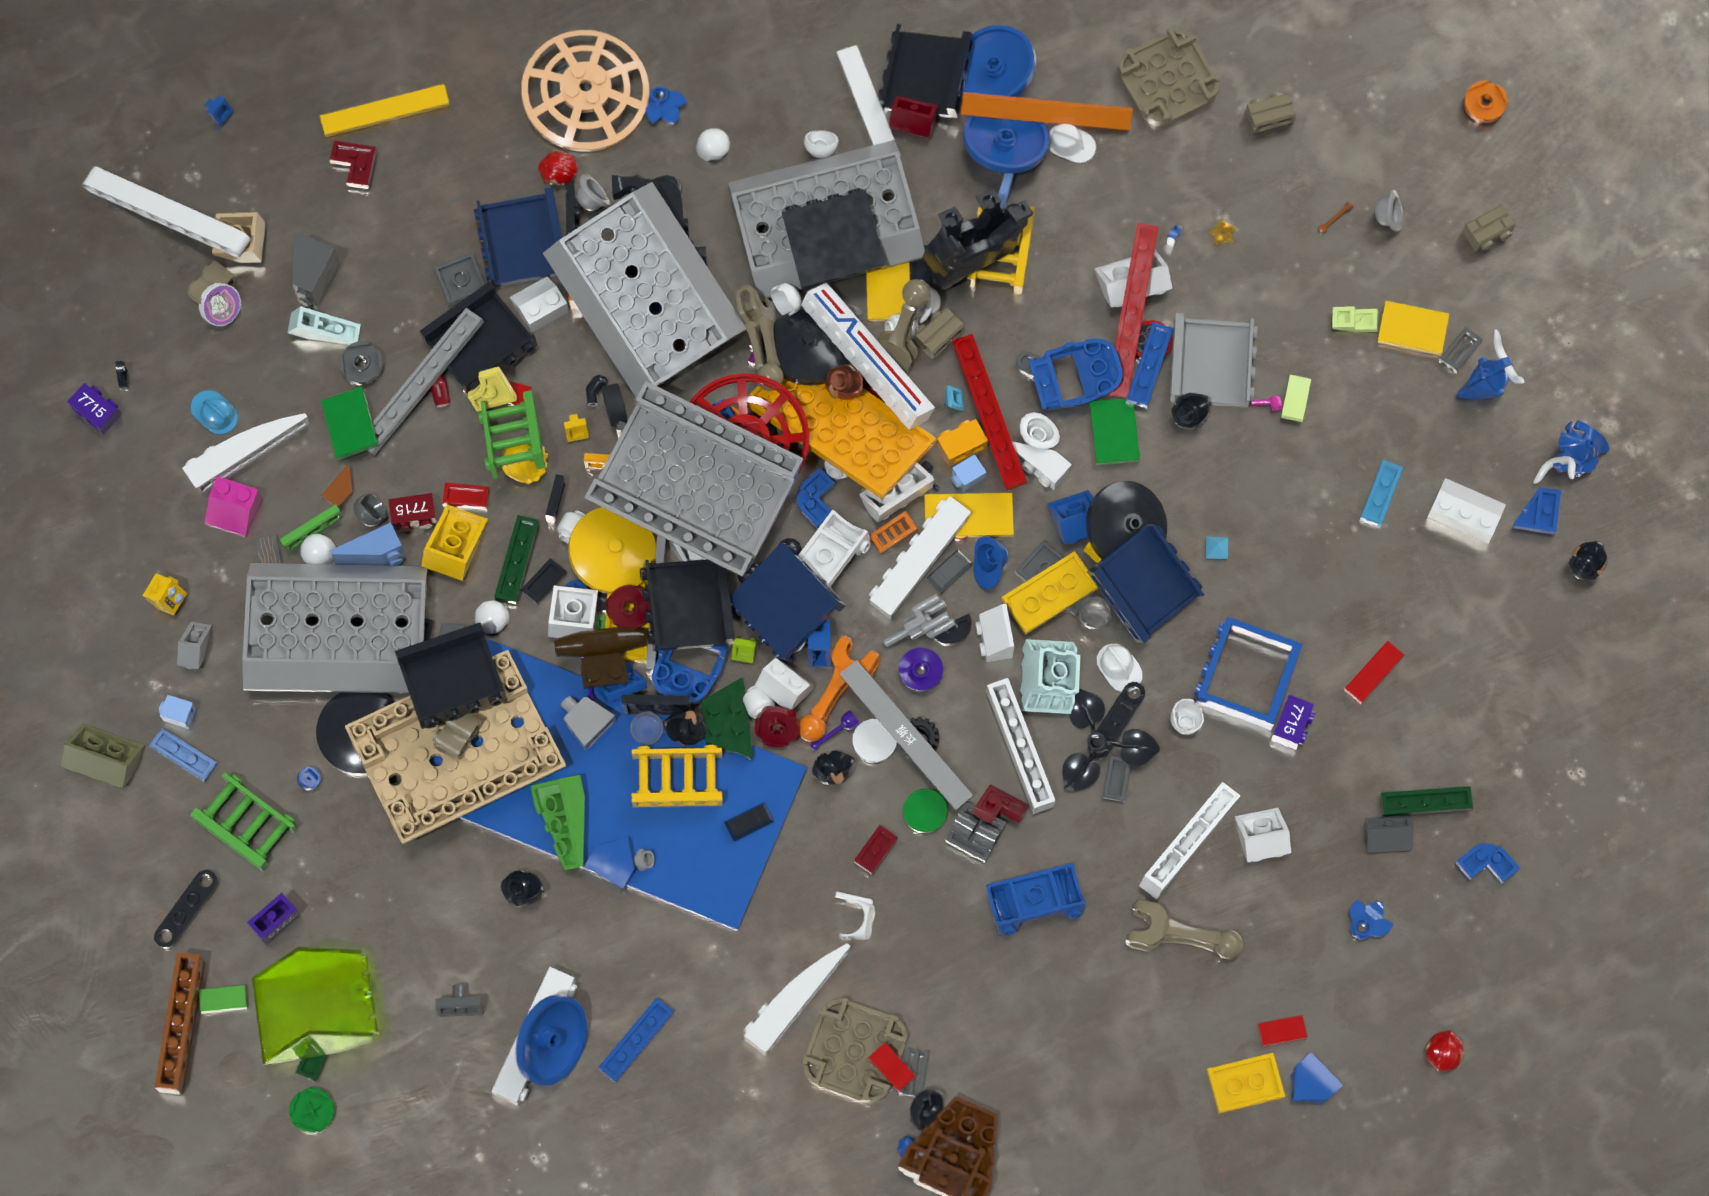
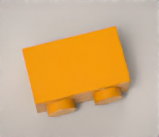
[937,419,988,467]

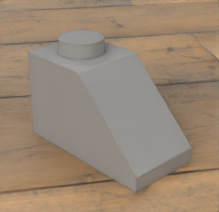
[177,621,212,669]

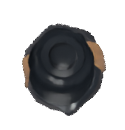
[1569,541,1608,581]
[663,710,706,747]
[812,750,855,785]

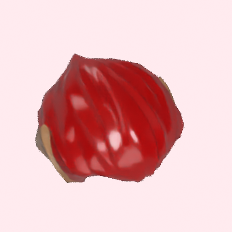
[538,150,578,186]
[1426,1031,1465,1072]

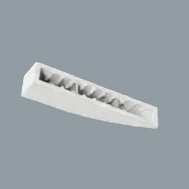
[182,413,310,495]
[1139,782,1240,899]
[744,944,851,1056]

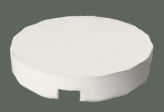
[853,719,897,763]

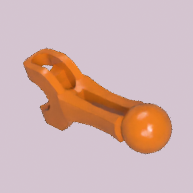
[799,635,881,742]

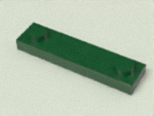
[494,515,539,604]
[1380,786,1473,816]

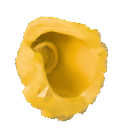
[502,444,548,484]

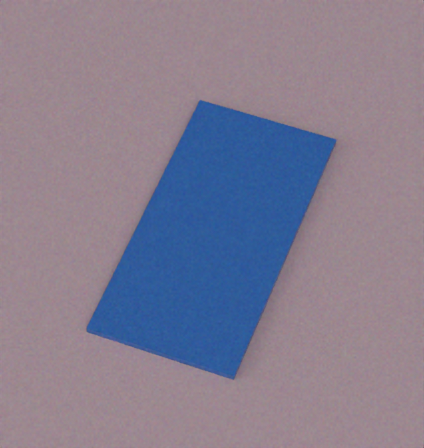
[430,638,807,931]

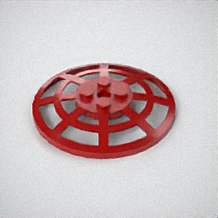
[690,374,810,476]

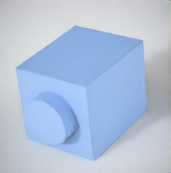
[951,455,987,492]
[159,695,196,729]

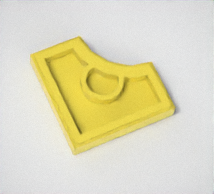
[468,367,517,412]

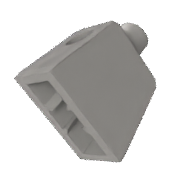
[561,696,616,751]

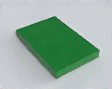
[321,386,379,460]
[1090,398,1140,466]

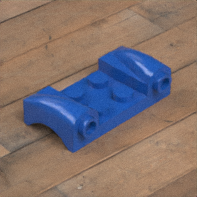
[986,863,1086,936]

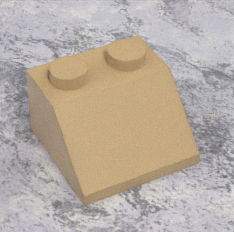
[212,212,266,263]

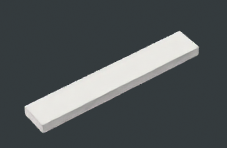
[837,45,901,159]

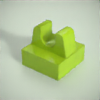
[731,636,756,663]

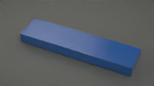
[1126,322,1173,408]
[598,997,674,1083]

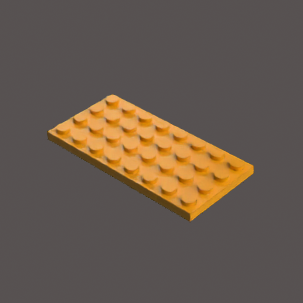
[747,379,936,500]

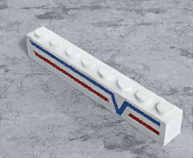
[801,283,935,430]

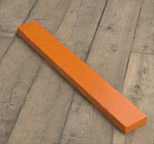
[960,92,1133,130]

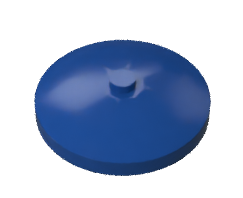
[963,25,1036,97]
[963,116,1049,173]
[515,994,587,1086]

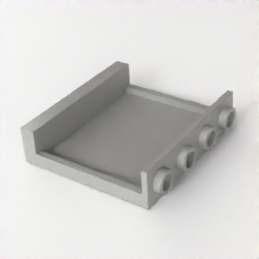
[1170,313,1258,408]

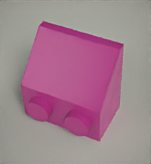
[204,476,262,537]

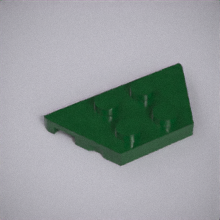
[701,678,753,760]

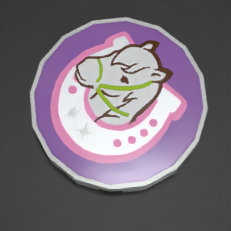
[199,283,241,326]

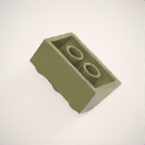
[61,724,145,788]

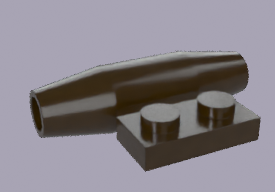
[554,627,645,689]

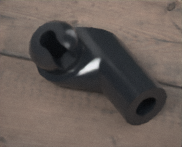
[586,375,608,406]

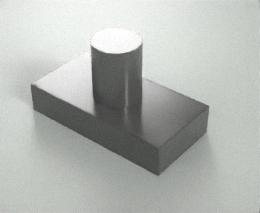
[435,984,483,1017]

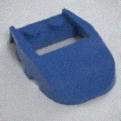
[1028,338,1122,411]
[652,645,728,705]

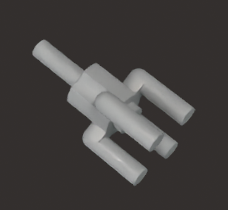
[883,593,956,648]

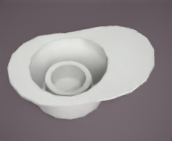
[1048,124,1096,163]
[1097,644,1142,692]

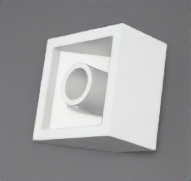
[510,277,569,333]
[548,586,598,638]
[975,604,1014,662]
[755,658,815,710]
[1235,808,1291,862]

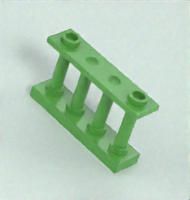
[478,390,545,479]
[190,772,297,872]

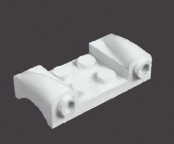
[799,510,871,590]

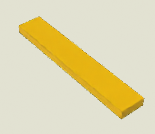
[320,84,450,137]

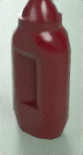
[431,374,451,407]

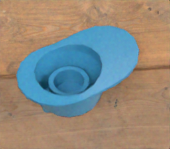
[190,390,238,434]

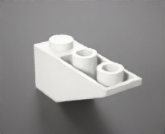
[1012,441,1072,490]

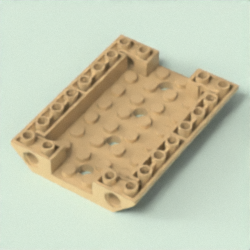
[345,650,566,845]

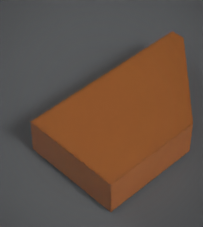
[321,465,353,509]

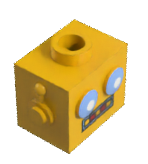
[142,573,187,616]

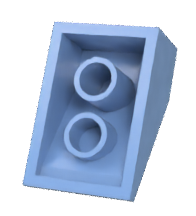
[330,523,406,566]

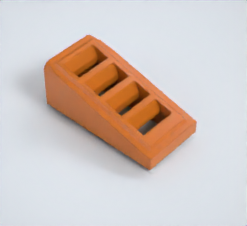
[869,511,920,554]

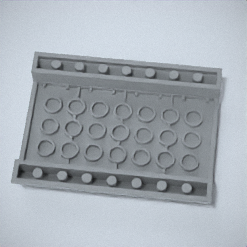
[584,381,804,577]

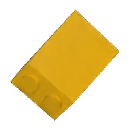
[421,504,488,581]

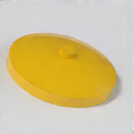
[568,507,656,594]

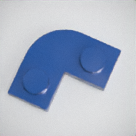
[797,468,835,529]
[1456,844,1520,883]

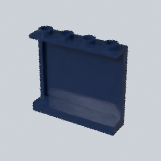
[474,187,562,287]
[1087,524,1204,643]
[730,542,846,663]

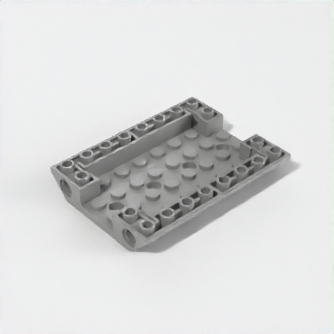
[728,140,925,299]
[543,182,746,398]
[242,563,428,693]

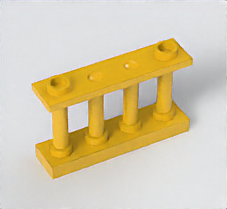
[967,207,1035,295]
[632,745,723,807]

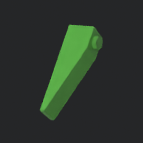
[531,775,585,870]

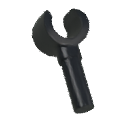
[921,461,940,491]

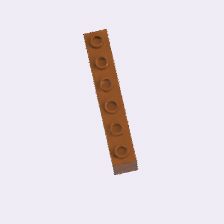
[154,952,204,1095]

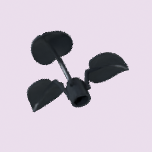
[1062,688,1160,791]

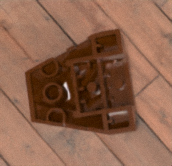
[898,1096,998,1196]

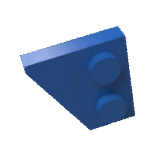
[1513,487,1561,535]

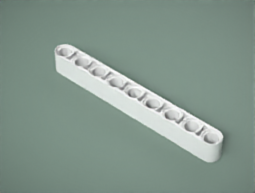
[82,166,251,258]

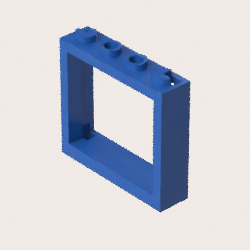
[1194,616,1303,730]

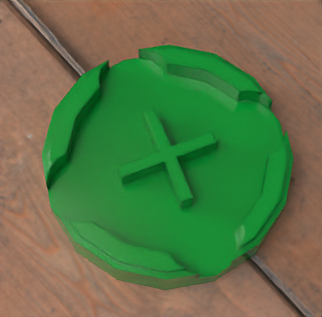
[903,789,948,833]
[289,1087,336,1134]

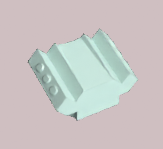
[1019,639,1080,714]

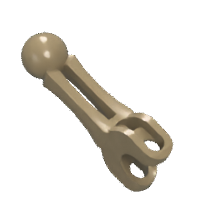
[877,279,930,375]
[736,285,784,391]
[1125,900,1243,959]

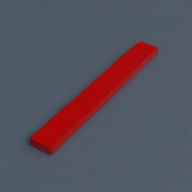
[1107,223,1159,398]
[952,333,1027,491]

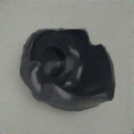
[1171,392,1210,430]
[500,869,545,907]
[910,1089,944,1130]

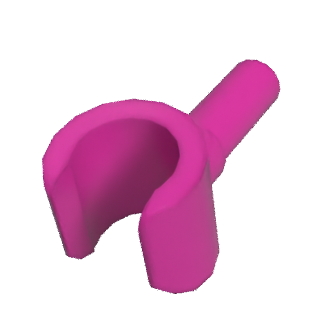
[1251,395,1283,411]

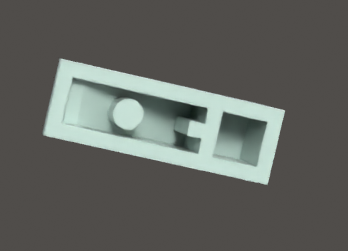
[288,306,361,345]

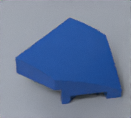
[597,662,647,703]
[585,836,635,888]
[1290,1052,1343,1105]

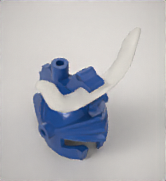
[1457,329,1524,399]
[1533,420,1609,484]

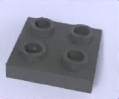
[945,802,1006,863]

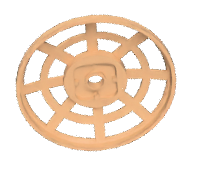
[522,30,649,152]

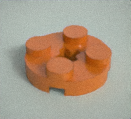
[1464,80,1508,124]

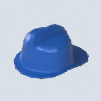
[974,536,1008,589]

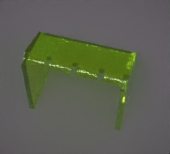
[252,947,379,1065]

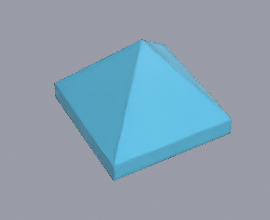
[944,386,965,411]
[1206,537,1228,560]

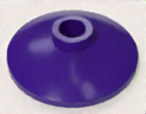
[899,648,943,691]

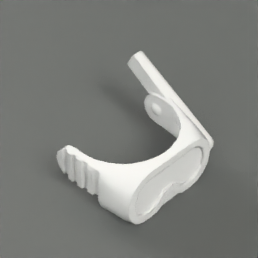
[835,891,875,940]

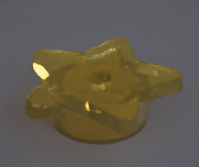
[1209,219,1236,245]

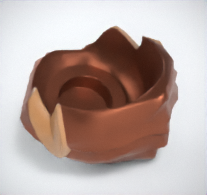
[825,364,863,400]

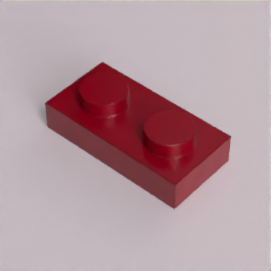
[854,825,898,875]

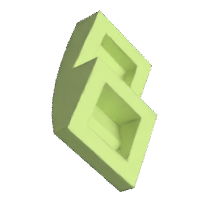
[1332,306,1378,332]
[1281,375,1311,422]

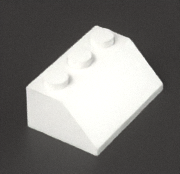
[1094,250,1173,308]
[859,463,934,523]
[1428,478,1506,544]

